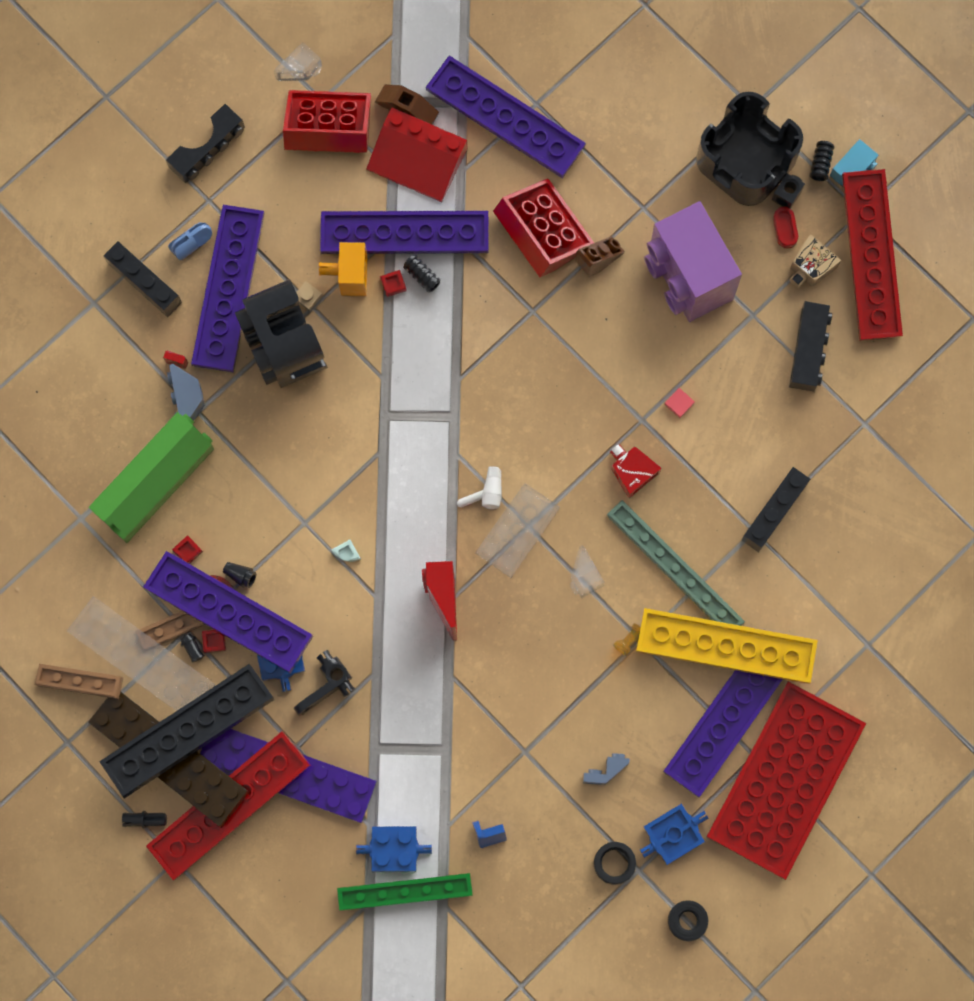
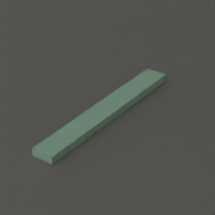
[607,500,745,626]

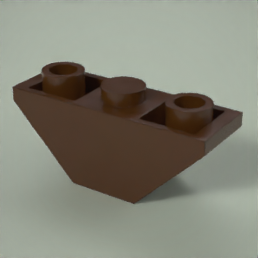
[375,84,439,125]
[576,236,625,277]

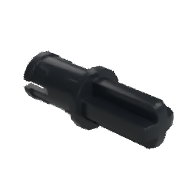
[122,811,167,828]

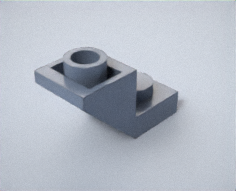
[583,753,630,785]

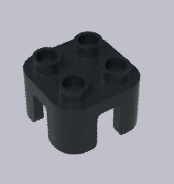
[696,92,803,206]
[234,279,328,388]

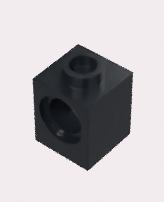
[772,173,805,209]

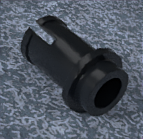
[180,633,205,663]

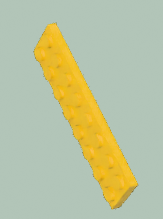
[636,608,818,684]

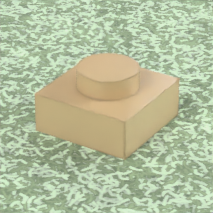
[296,281,323,312]

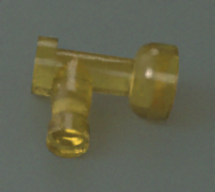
[613,623,641,656]

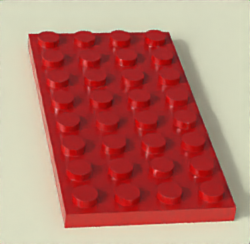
[706,681,867,880]

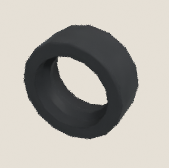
[594,842,636,885]

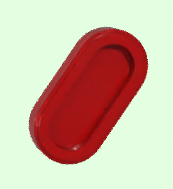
[773,207,799,249]

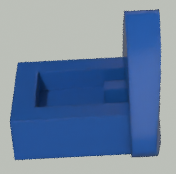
[472,821,507,848]

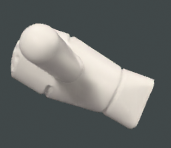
[457,467,502,509]

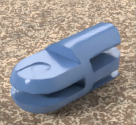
[168,222,212,260]

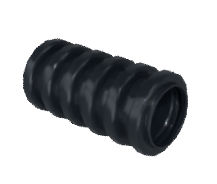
[810,141,835,181]
[403,255,441,293]

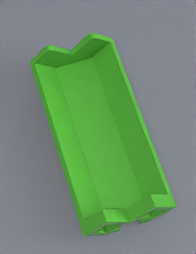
[88,412,214,543]

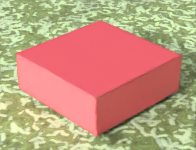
[664,388,695,418]

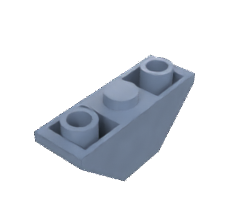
[167,364,205,421]

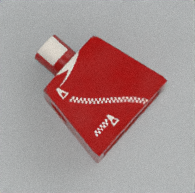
[610,444,662,498]

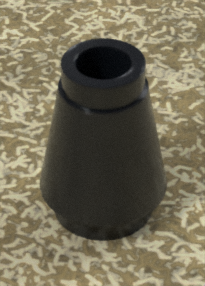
[223,562,257,588]

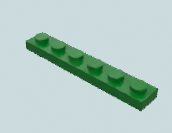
[337,873,473,911]

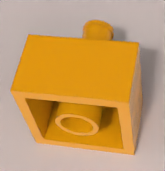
[319,242,368,296]

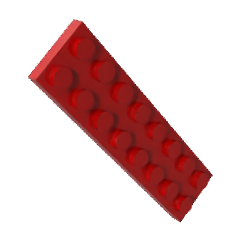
[842,169,903,341]
[146,731,311,881]

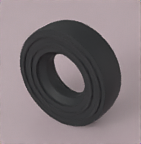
[668,900,709,941]

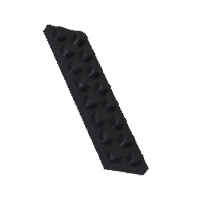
[99,664,274,799]

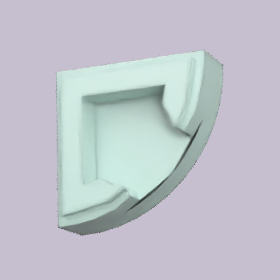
[331,540,361,562]

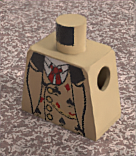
[789,235,841,288]

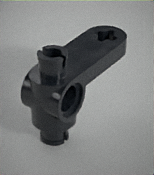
[293,650,355,716]

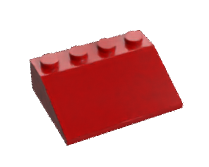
[283,90,371,153]
[366,107,468,203]
[493,178,594,278]
[422,561,457,641]

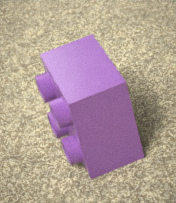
[644,201,742,322]

